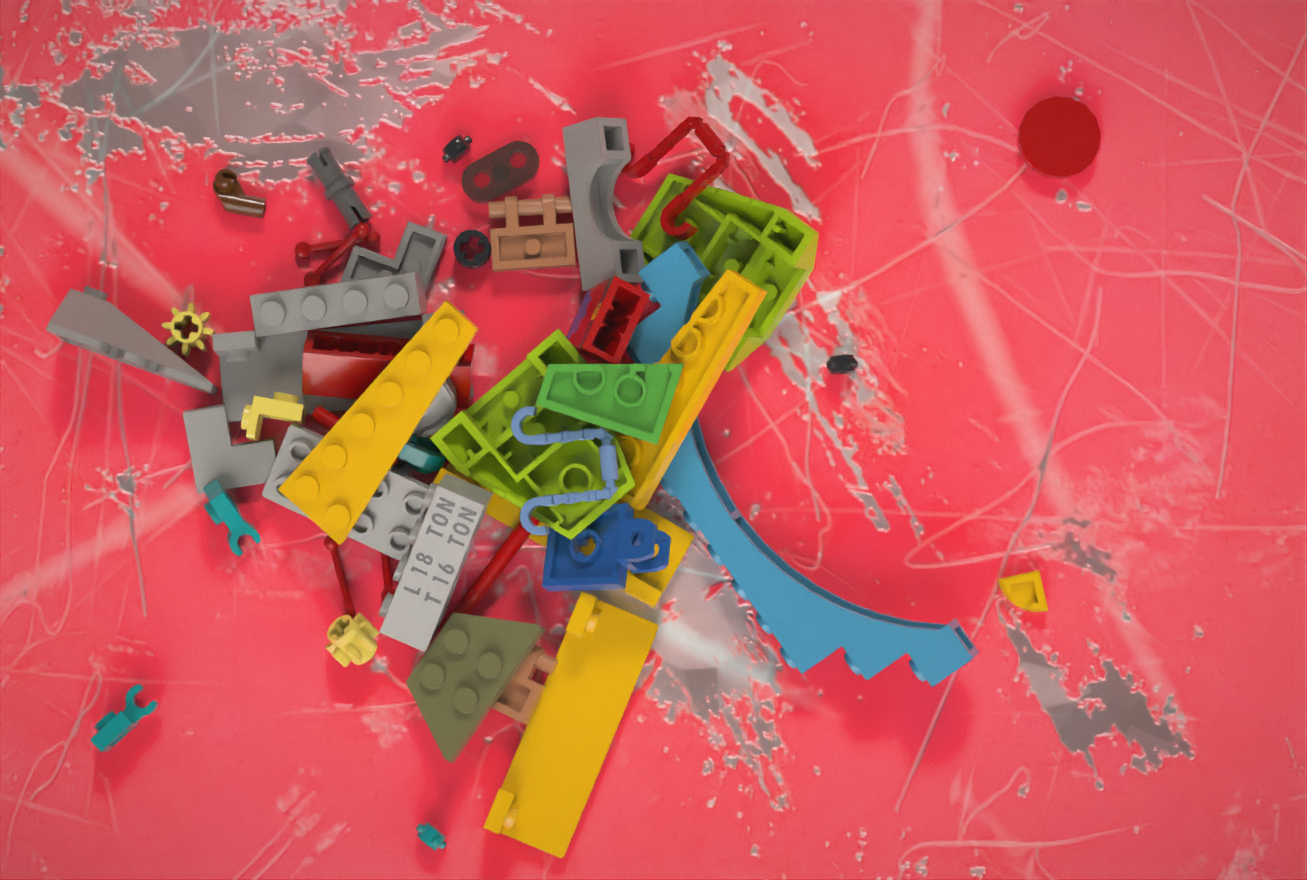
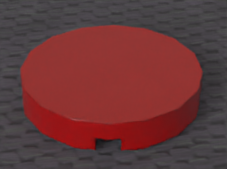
[1017,96,1101,180]

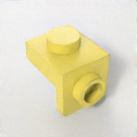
[241,392,308,441]

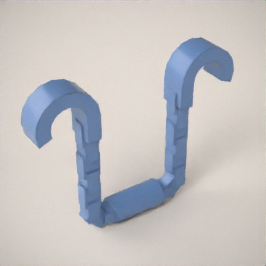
[511,406,619,536]

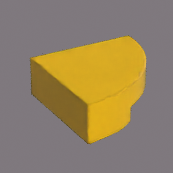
[997,570,1048,612]

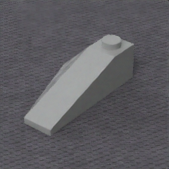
[46,286,218,396]

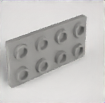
[262,423,429,561]

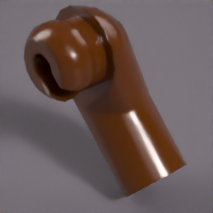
[213,169,267,219]

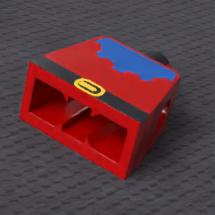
[566,275,650,364]

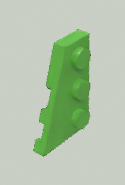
[535,364,684,445]

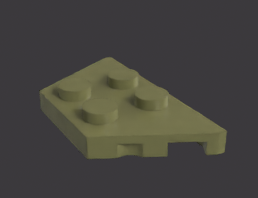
[406,612,546,763]

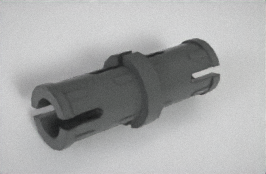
[306,146,373,230]

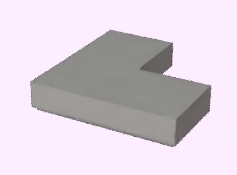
[340,221,448,295]
[183,404,277,494]

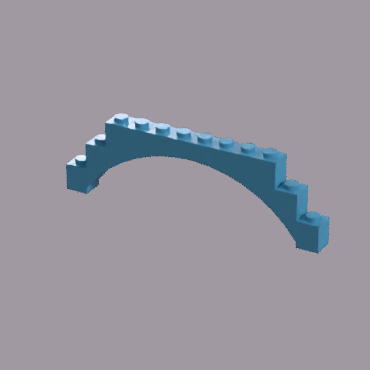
[626,241,980,687]

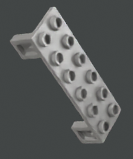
[212,310,474,422]

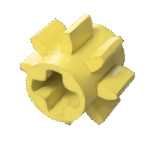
[162,303,216,356]
[325,613,379,667]

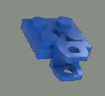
[542,503,671,592]

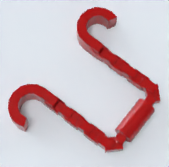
[621,116,730,240]

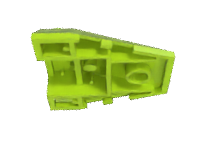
[629,173,819,372]
[430,328,636,540]

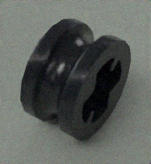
[453,230,491,269]

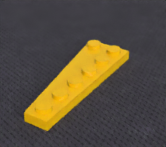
[615,269,767,510]
[278,300,479,545]

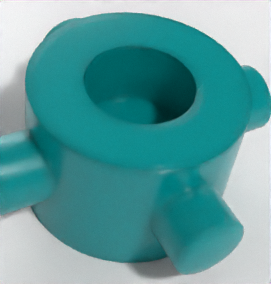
[416,822,447,851]

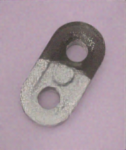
[461,141,540,204]

